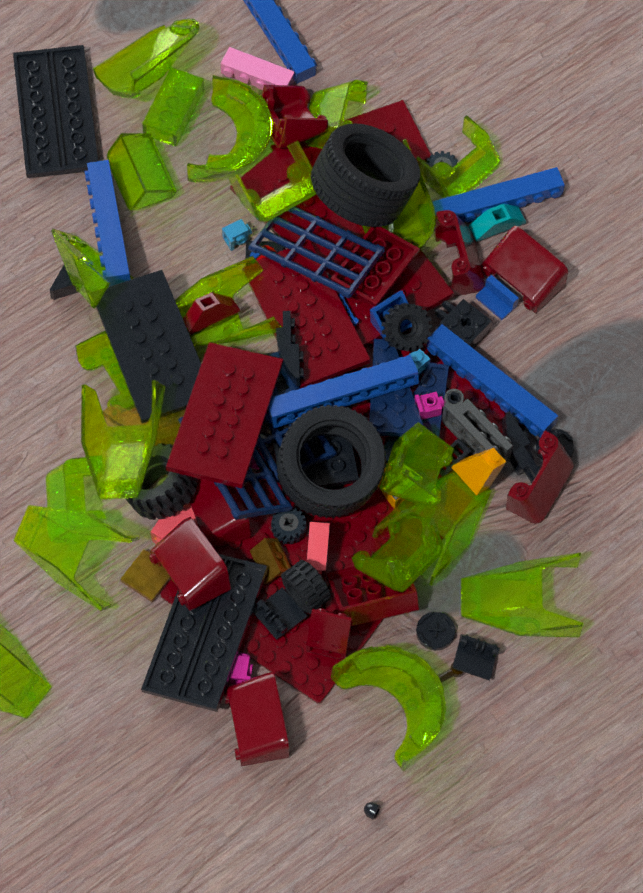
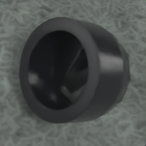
[364,802,381,820]

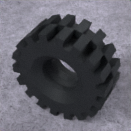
[381,303,432,351]

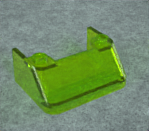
[416,115,500,198]
[228,141,316,222]

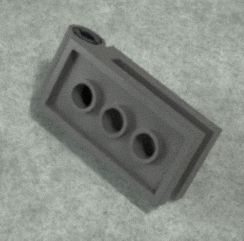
[442,389,513,466]

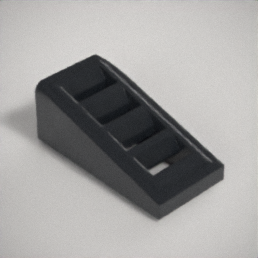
[435,438,473,478]

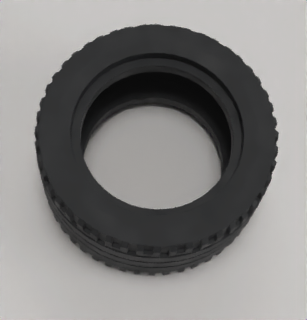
[311,124,420,227]
[276,405,386,518]

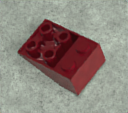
[306,608,352,661]

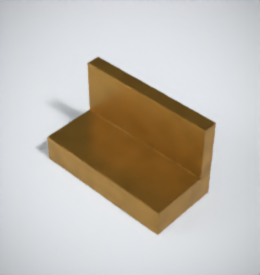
[250,538,291,584]

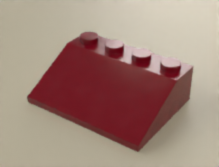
[331,227,420,306]
[326,555,419,626]

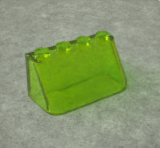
[107,133,177,210]

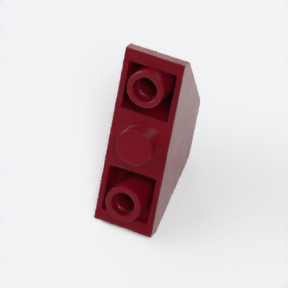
[183,292,240,335]

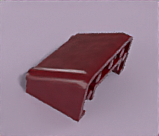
[258,85,328,148]
[434,210,485,297]
[481,226,568,314]
[506,431,573,524]
[190,478,251,549]
[149,517,231,611]
[223,672,289,767]

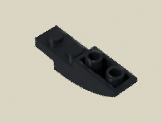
[276,311,304,387]
[502,411,541,483]

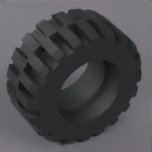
[120,443,198,520]

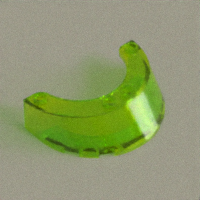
[187,75,272,182]
[331,645,446,771]

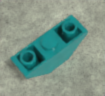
[469,204,526,242]

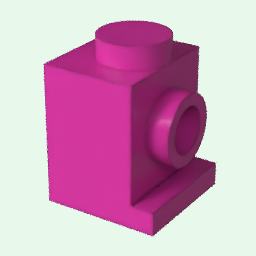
[414,392,444,420]
[230,654,253,684]

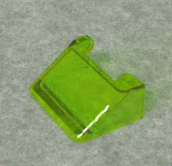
[302,80,368,149]

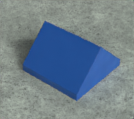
[370,290,412,340]

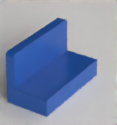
[476,275,519,320]

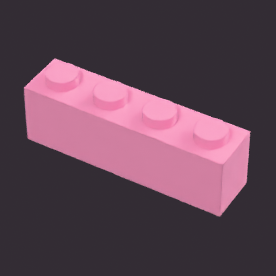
[221,47,295,90]

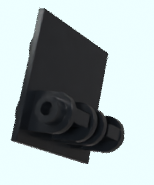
[253,587,307,640]
[452,634,500,681]

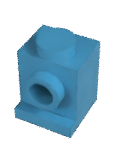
[222,219,252,251]
[409,349,430,377]

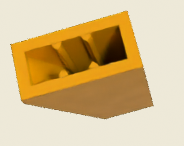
[451,448,506,496]

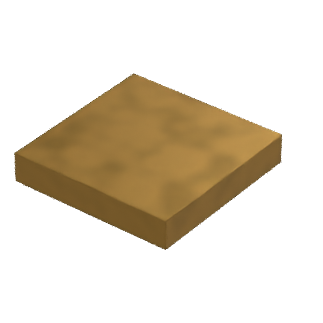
[120,549,171,602]

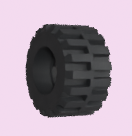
[281,560,331,614]

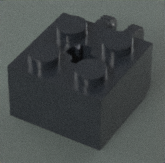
[434,299,492,349]

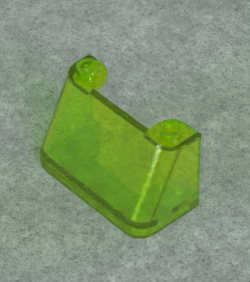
[380,422,454,506]
[352,514,443,592]

